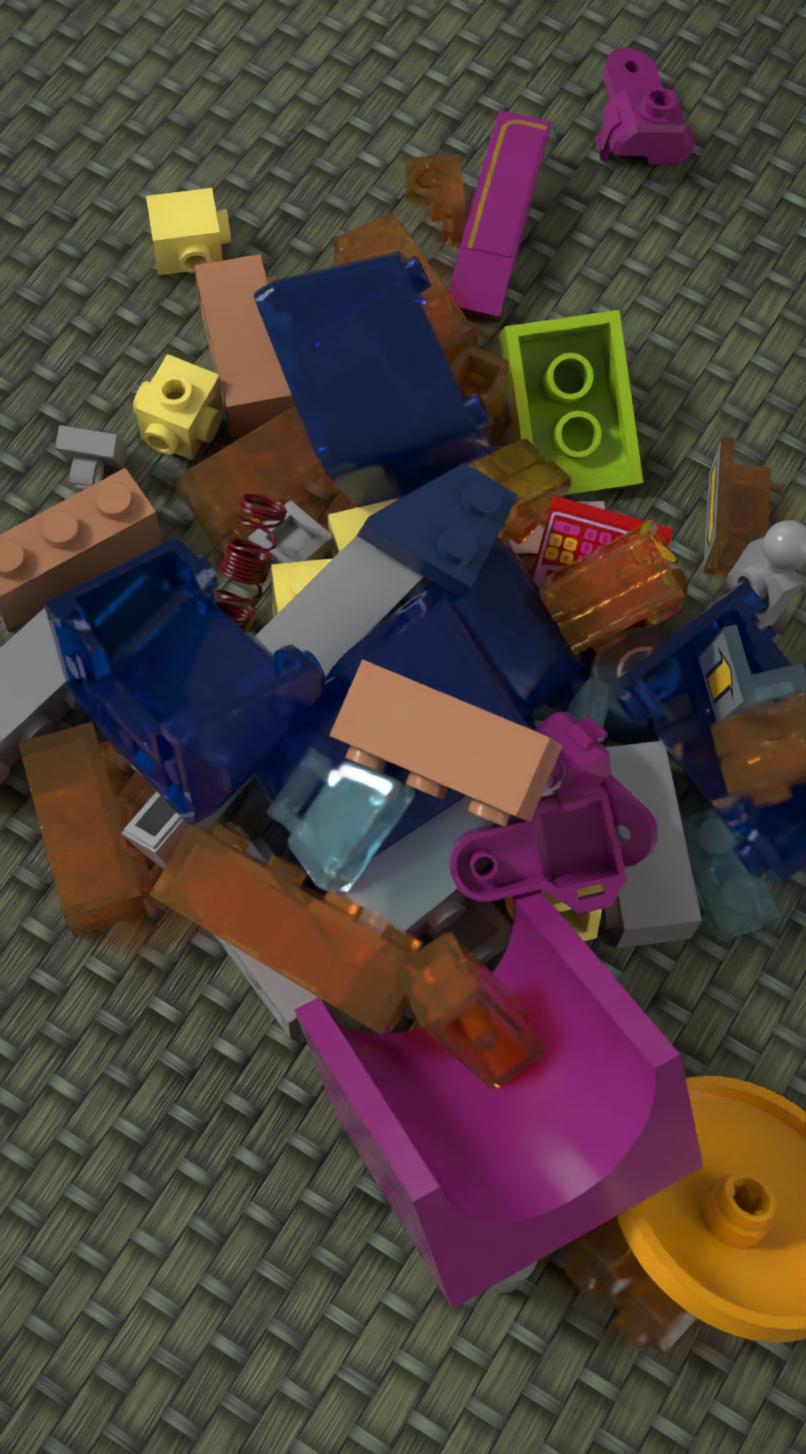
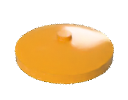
[617,1076,806,1343]

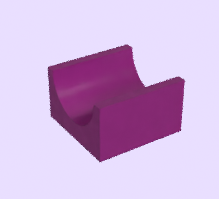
[295,890,704,1309]

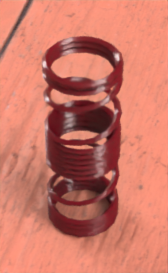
[206,494,287,634]

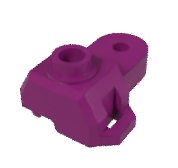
[595,48,696,165]
[534,712,658,867]
[448,784,627,914]

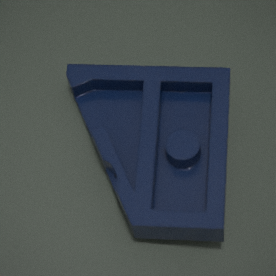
[356,463,518,599]

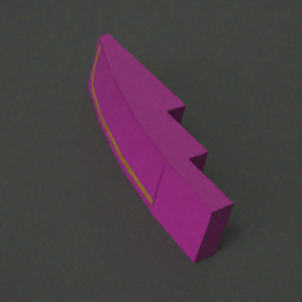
[446,110,552,322]

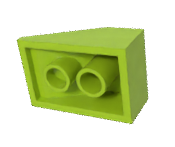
[498,310,644,501]

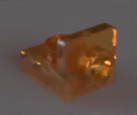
[405,154,466,244]

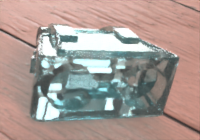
[266,747,415,894]

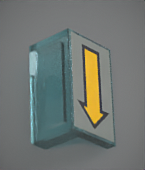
[698,625,806,728]

